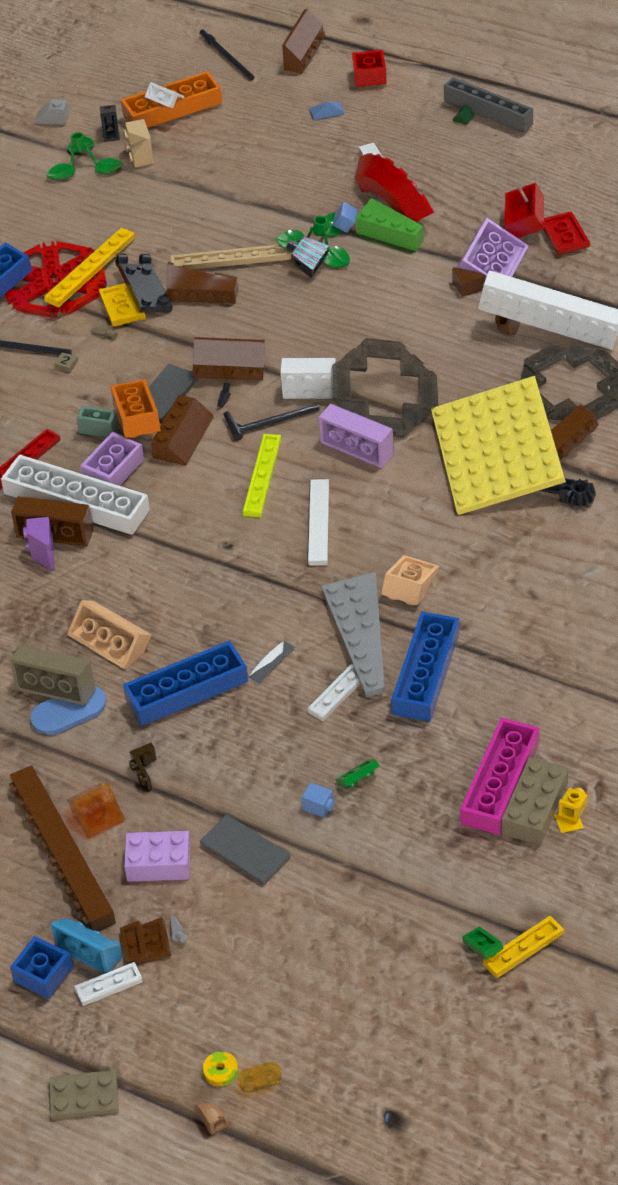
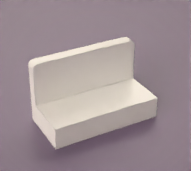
[145,82,184,109]

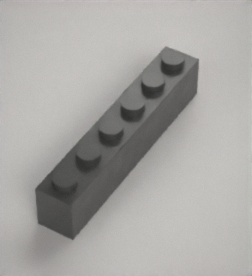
[444,77,533,133]

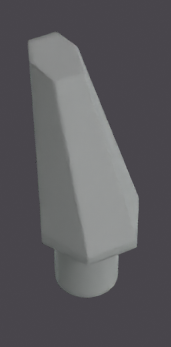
[169,916,188,943]

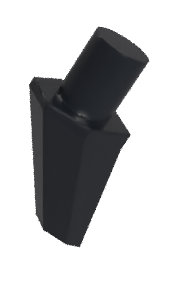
[217,383,231,407]

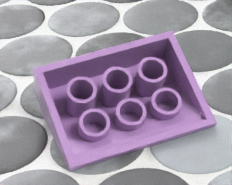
[456,218,529,278]

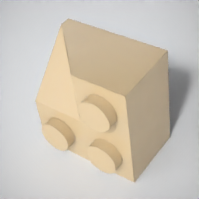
[123,119,154,168]

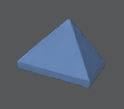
[309,102,344,120]

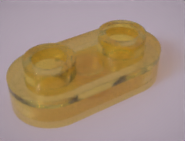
[238,1062,282,1093]

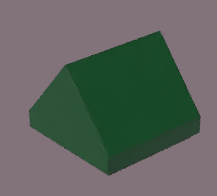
[453,105,474,125]

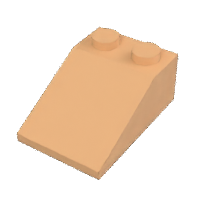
[381,555,439,605]

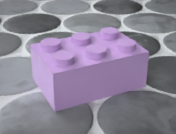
[80,432,144,486]
[125,831,191,881]

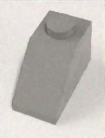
[35,99,69,125]

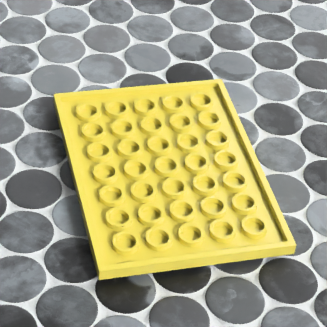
[431,376,566,515]

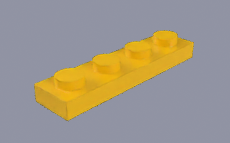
[483,915,564,979]

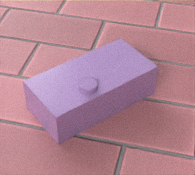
[319,404,394,468]

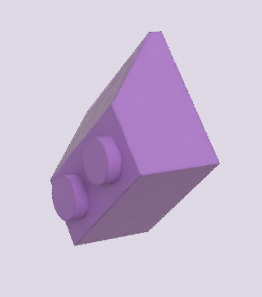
[23,517,55,570]

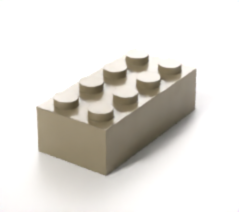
[10,645,96,706]
[502,757,568,845]

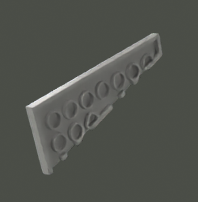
[321,572,385,697]

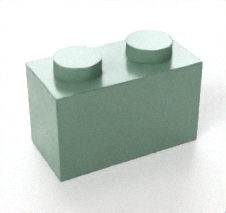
[77,406,119,437]

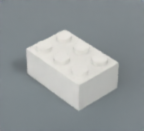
[281,358,337,399]

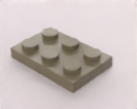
[50,1070,119,1120]

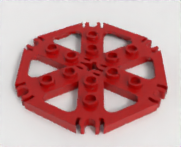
[5,241,107,318]

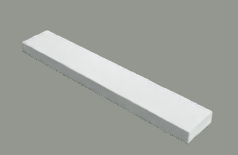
[308,479,329,565]

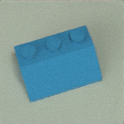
[51,919,123,974]

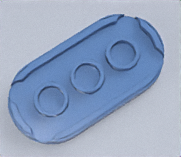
[31,686,106,735]

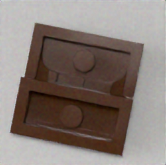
[120,917,171,964]

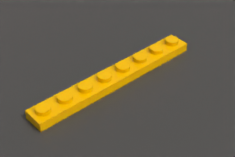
[44,228,135,307]

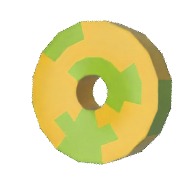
[203,1052,239,1087]

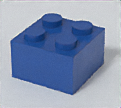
[10,936,73,999]

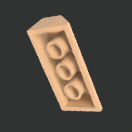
[67,600,152,669]

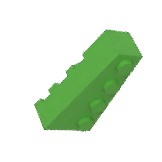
[356,198,424,252]

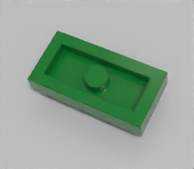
[335,759,380,788]
[462,926,504,959]

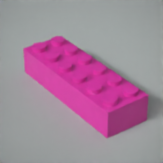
[460,717,540,835]

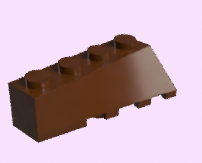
[167,262,238,304]
[551,404,599,460]

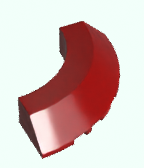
[354,153,434,222]

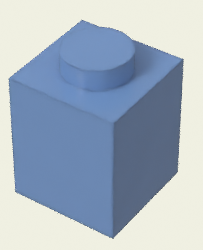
[333,202,358,233]
[301,782,335,818]

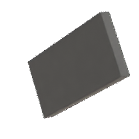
[149,364,199,423]
[200,814,290,886]

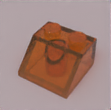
[67,782,125,838]

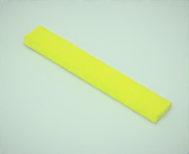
[243,434,281,518]

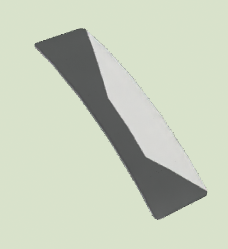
[249,641,295,684]

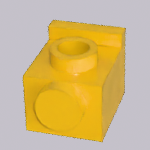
[558,788,588,822]

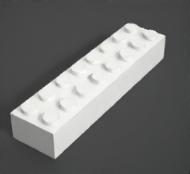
[478,270,618,350]
[1,455,150,535]

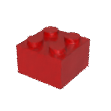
[352,50,387,87]

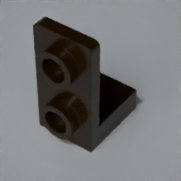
[129,742,157,791]

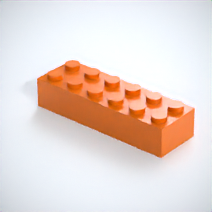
[121,71,222,128]

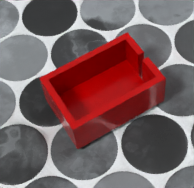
[504,182,544,238]

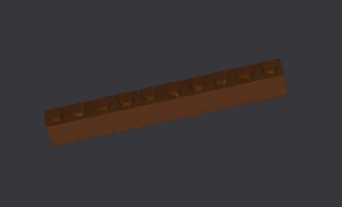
[9,765,116,931]

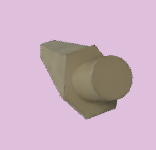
[91,326,118,339]

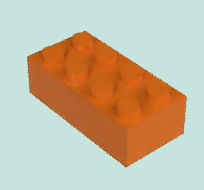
[110,379,161,438]

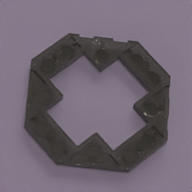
[331,338,439,437]
[520,344,618,421]

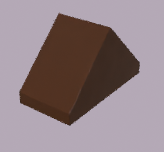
[452,267,486,297]

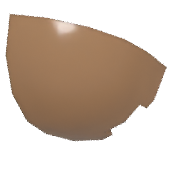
[195,1102,231,1135]

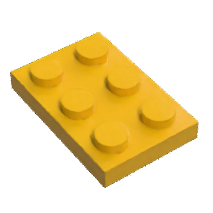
[99,283,146,327]

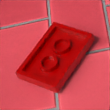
[543,211,590,255]

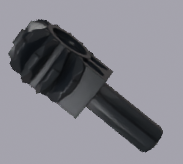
[538,478,596,509]

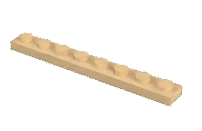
[171,244,293,270]

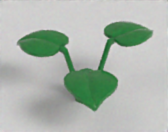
[46,132,123,180]
[276,212,350,268]

